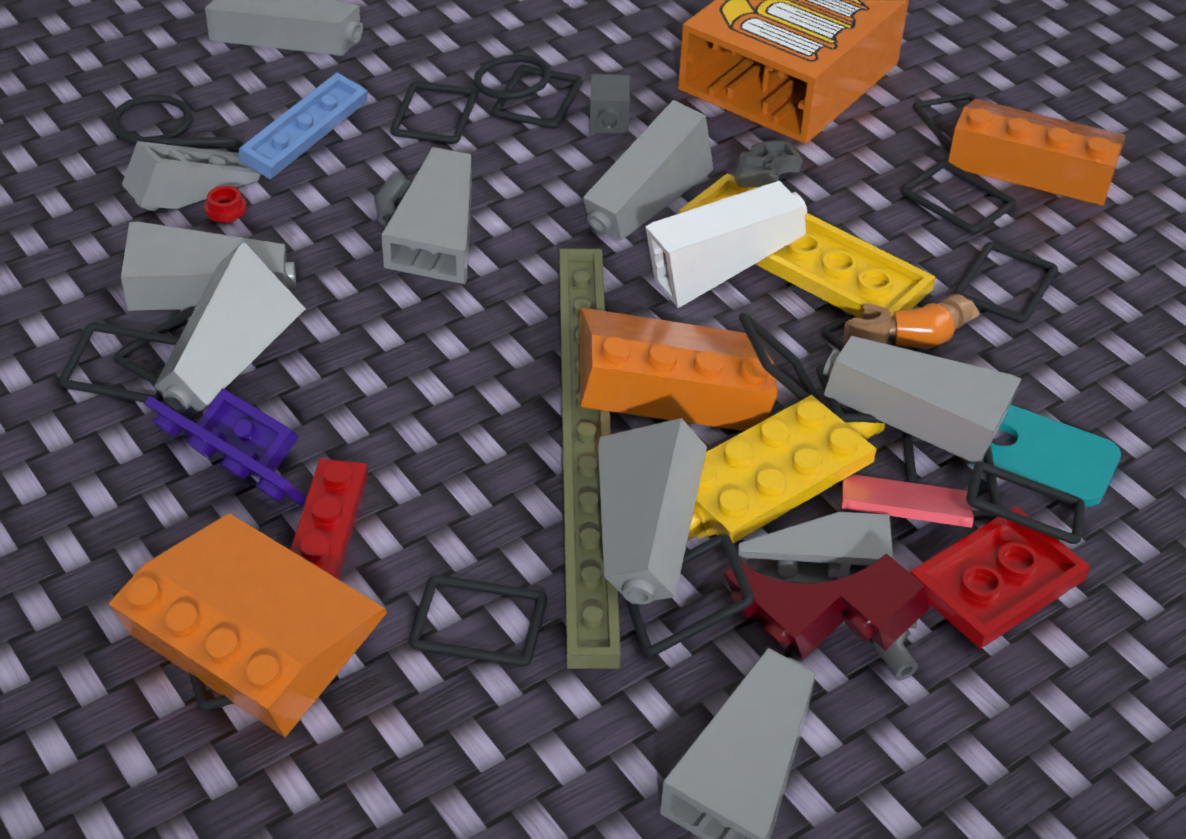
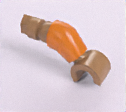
[843,294,980,349]

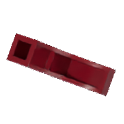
[724,553,930,660]

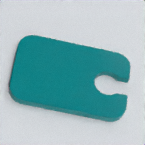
[969,405,1121,507]

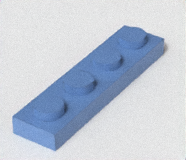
[238,73,368,180]

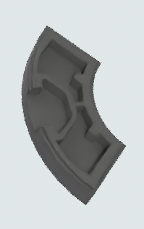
[734,140,803,187]

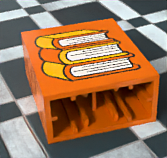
[678,0,909,144]

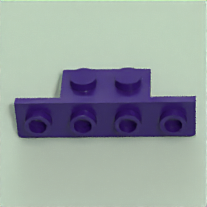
[144,388,306,506]

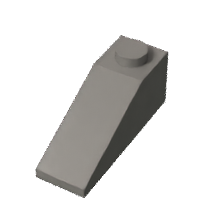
[122,141,261,211]
[737,512,893,584]

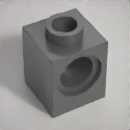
[589,74,630,134]

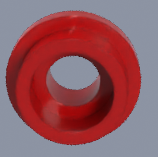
[204,186,247,223]

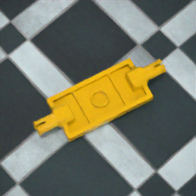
[687,395,885,544]

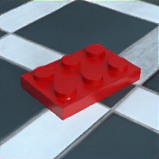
[910,506,1090,649]

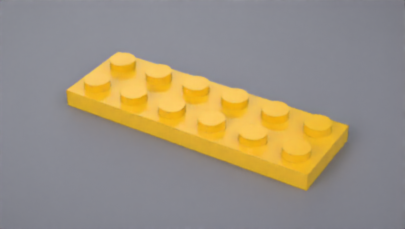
[678,173,936,319]

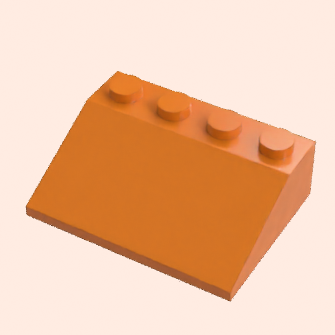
[948,99,1126,206]
[579,308,778,431]
[108,513,387,737]

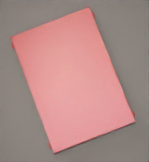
[842,474,974,528]

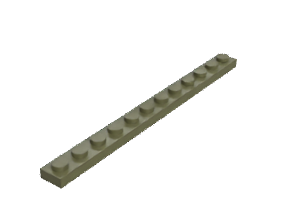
[559,249,621,669]

